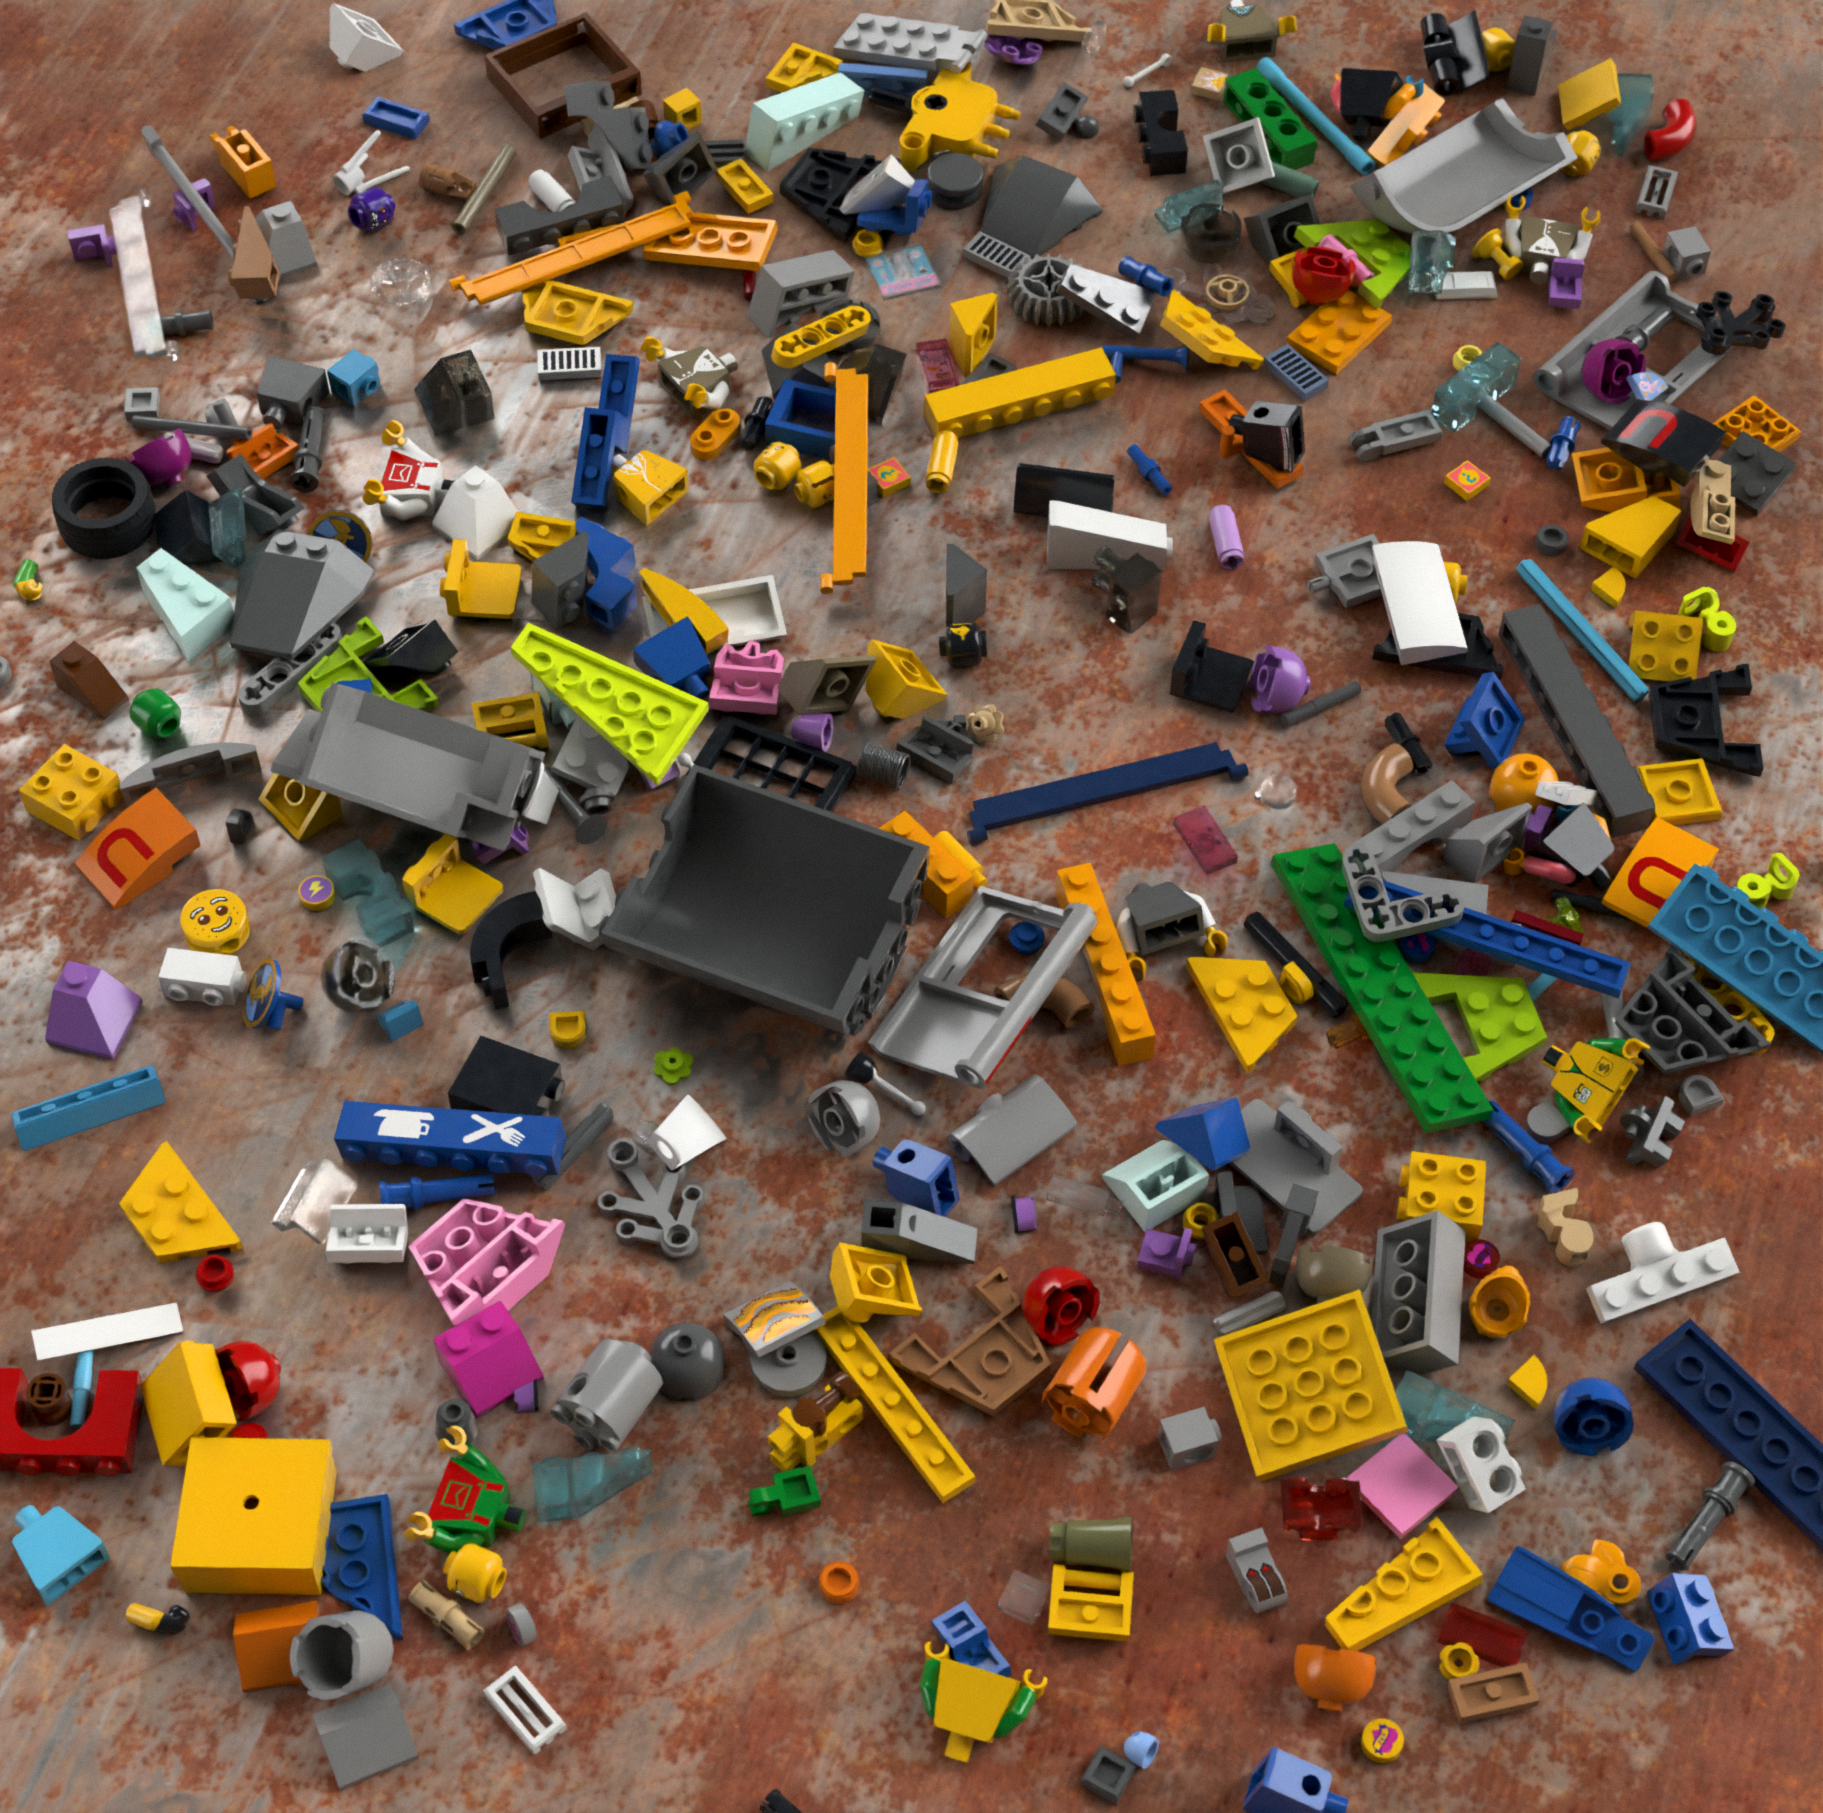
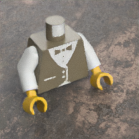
[1504,195,1600,285]
[640,336,738,420]

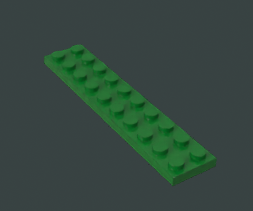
[1270,843,1494,1133]

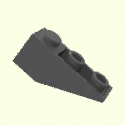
[861,1199,977,1264]

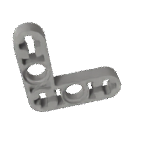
[1342,844,1465,942]

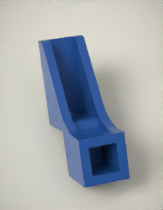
[575,516,638,631]

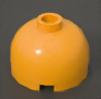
[1488,753,1559,815]

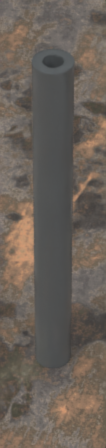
[132,415,252,440]

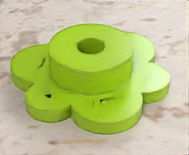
[653,1047,694,1085]

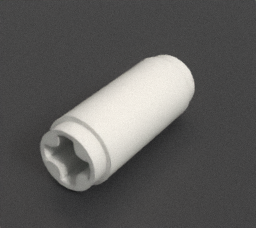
[528,170,576,212]

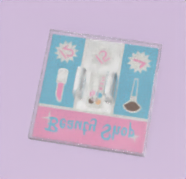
[864,243,942,301]

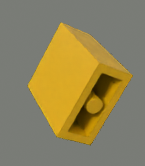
[140,1341,237,1467]

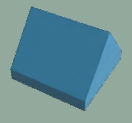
[376,1000,424,1042]

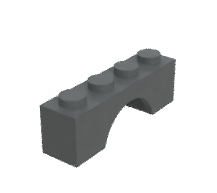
[494,176,624,256]

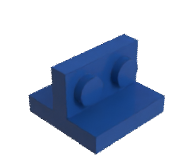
[1444,672,1526,770]

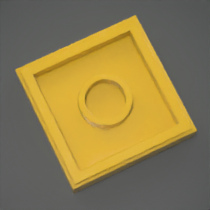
[1636,758,1723,826]

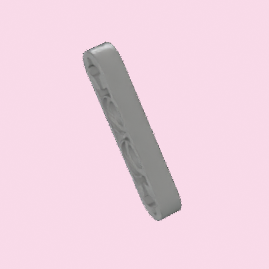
[238,623,342,716]

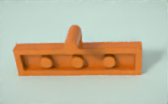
[1199,389,1304,489]

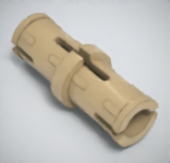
[408,1580,485,1650]

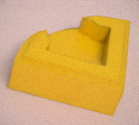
[1591,566,1626,609]
[1507,1355,1547,1410]

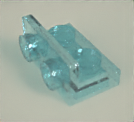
[1154,180,1223,233]

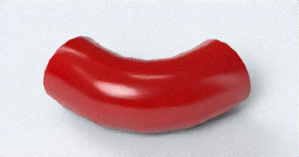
[1644,99,1697,161]

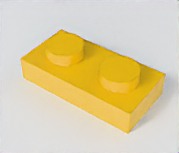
[716,159,774,214]

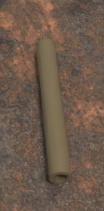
[452,144,517,234]

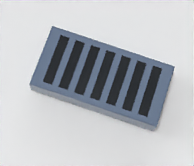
[1263,344,1329,402]

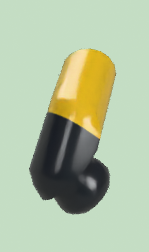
[125,1603,190,1634]

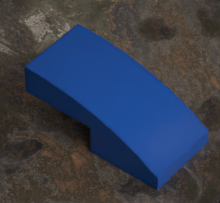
[931,1601,1012,1677]

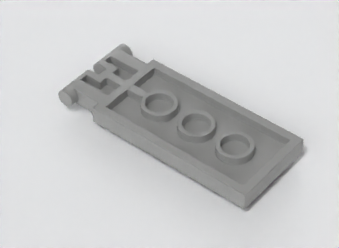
[833,13,987,74]

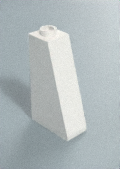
[1047,500,1173,571]

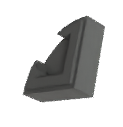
[225,808,253,845]

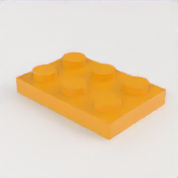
[1286,290,1392,375]

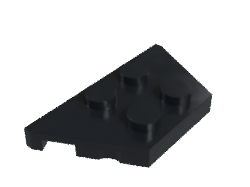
[1372,613,1503,680]

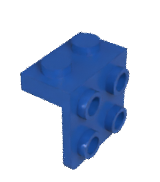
[857,179,933,235]

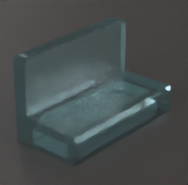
[208,487,246,569]

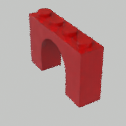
[0,1368,144,1477]

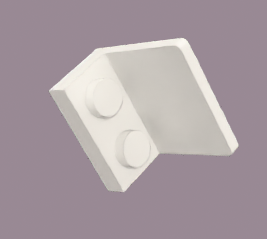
[533,868,616,950]

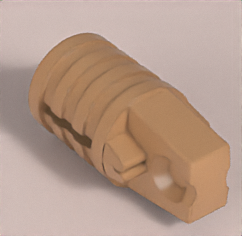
[419,162,477,199]

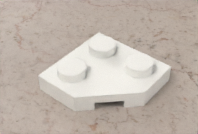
[551,715,629,799]

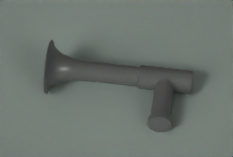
[544,767,607,844]

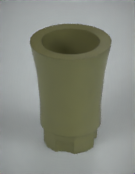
[1050,1516,1133,1572]

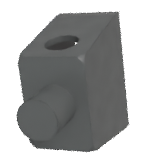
[257,356,329,429]

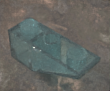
[1609,73,1654,157]
[532,1447,654,1523]

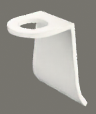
[521,762,559,824]
[646,1094,727,1171]

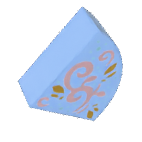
[1626,372,1669,400]

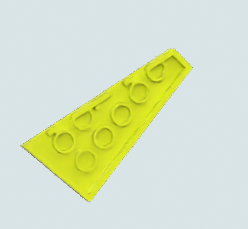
[511,623,709,786]

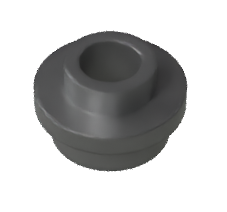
[579,787,614,816]

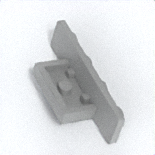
[567,122,633,216]

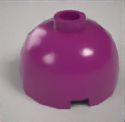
[1582,338,1646,405]
[124,428,192,489]

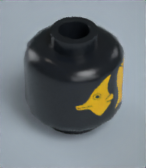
[939,623,987,668]

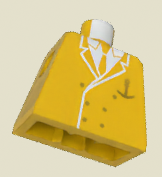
[611,450,689,526]

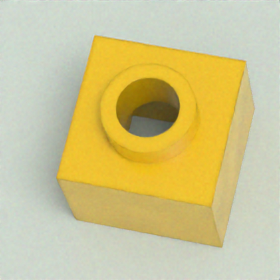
[663,88,702,131]

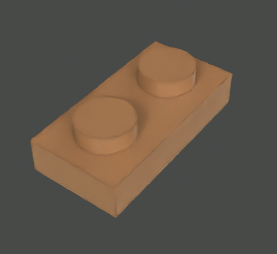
[1447,1662,1540,1724]

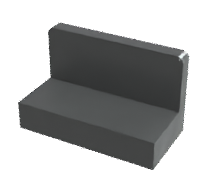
[1214,1172,1268,1255]

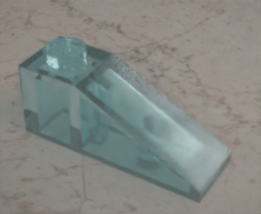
[1395,1370,1515,1444]

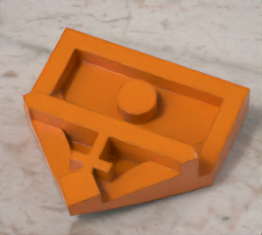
[226,423,300,480]

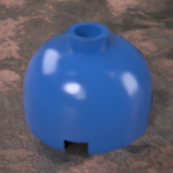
[1553,1377,1634,1456]

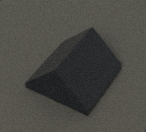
[154,489,230,565]

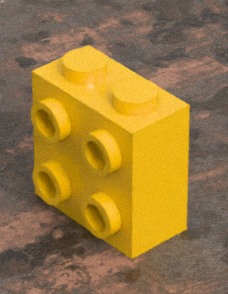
[19,744,123,841]
[1396,1151,1486,1244]

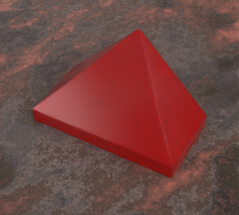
[1676,514,1750,572]

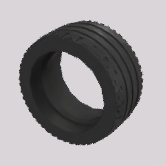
[52,457,156,559]

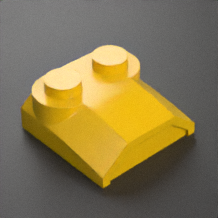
[829,1242,922,1322]

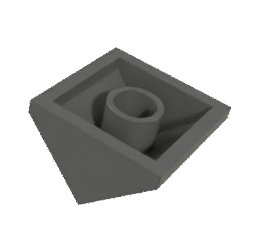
[762,323,835,399]
[946,544,987,628]

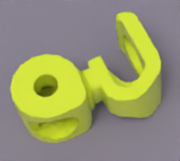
[1678,587,1737,652]
[1736,853,1800,909]

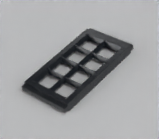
[686,715,857,813]

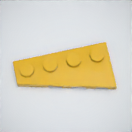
[1325,1516,1483,1651]

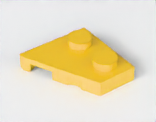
[765,43,843,93]
[508,511,578,562]

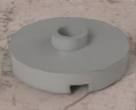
[750,1330,827,1397]

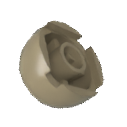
[1296,1244,1373,1304]

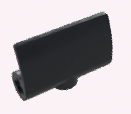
[1420,10,1490,96]
[1013,463,1115,517]

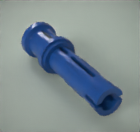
[1483,1100,1574,1194]
[379,1172,495,1211]

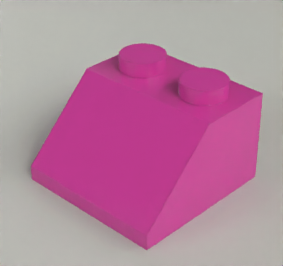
[433,1300,544,1418]

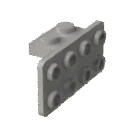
[1229,1099,1363,1235]

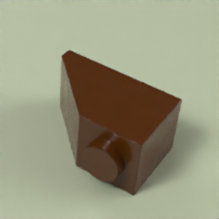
[49,641,129,720]
[1202,1211,1269,1297]

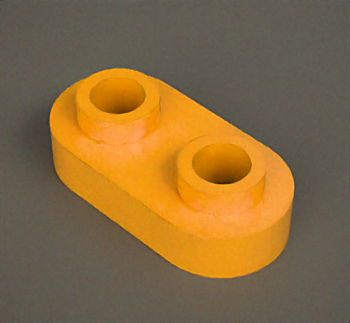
[690,408,740,460]

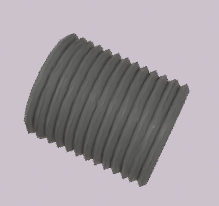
[857,742,911,790]

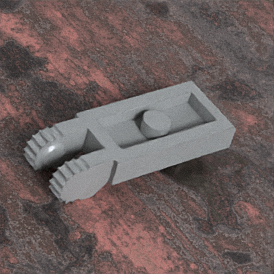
[1348,410,1443,462]

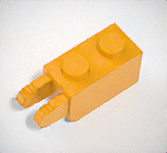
[209,126,277,199]

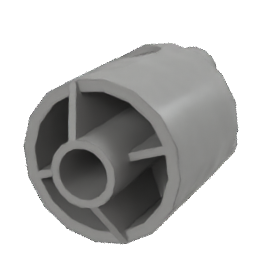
[550,1339,663,1452]

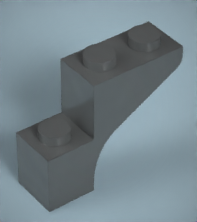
[564,81,653,169]
[207,453,305,536]

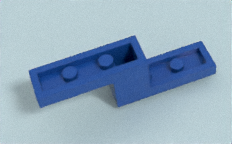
[571,354,640,508]

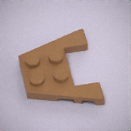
[889,1266,1051,1417]

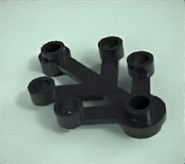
[1696,291,1786,355]

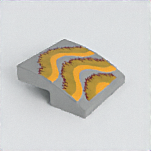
[723,1281,826,1358]

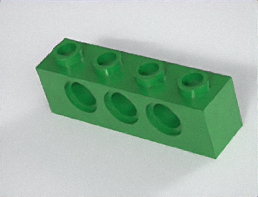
[1223,68,1317,170]

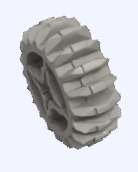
[1007,252,1084,327]

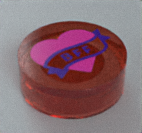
[1463,1239,1500,1279]

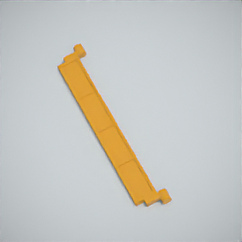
[449,191,693,306]
[820,362,868,594]

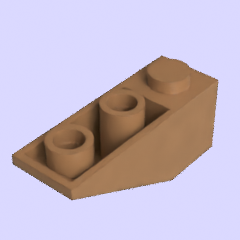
[228,206,280,299]

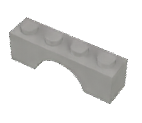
[1347,780,1475,876]

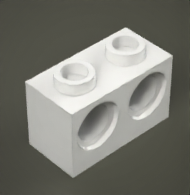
[1436,1416,1526,1513]

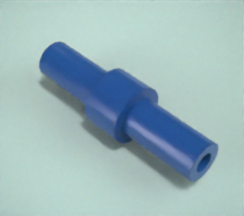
[1127,444,1172,496]

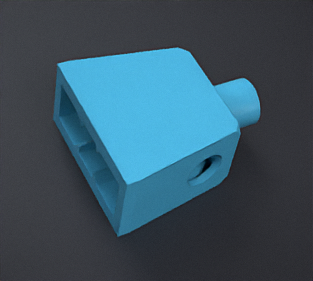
[12,1505,110,1607]

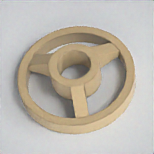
[1206,274,1249,310]

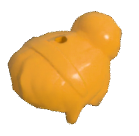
[1469,1265,1531,1339]

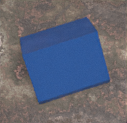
[1154,1097,1251,1171]

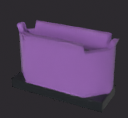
[1011,1195,1037,1233]
[514,1379,539,1414]

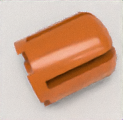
[1041,1327,1146,1441]

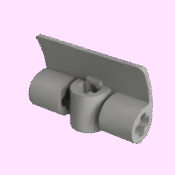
[948,1074,1077,1186]

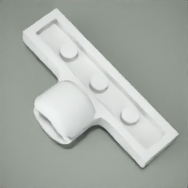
[1586,1222,1740,1324]

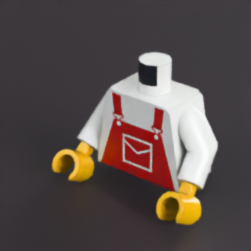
[362,420,455,520]

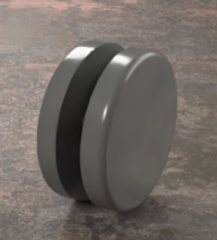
[927,153,983,209]

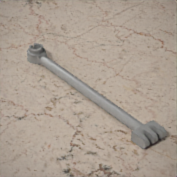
[141,125,271,303]

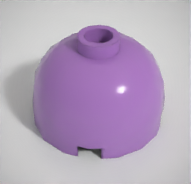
[1249,645,1310,714]

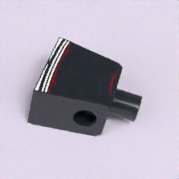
[1229,401,1305,473]

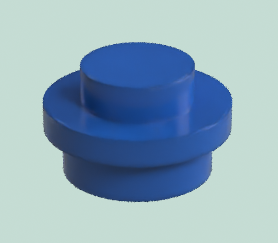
[1009,921,1045,955]

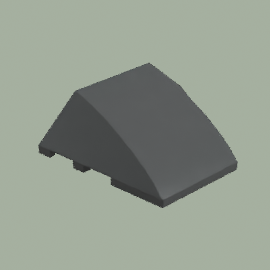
[981,155,1102,260]
[1614,945,1771,1074]

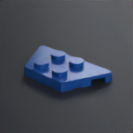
[454,0,557,50]

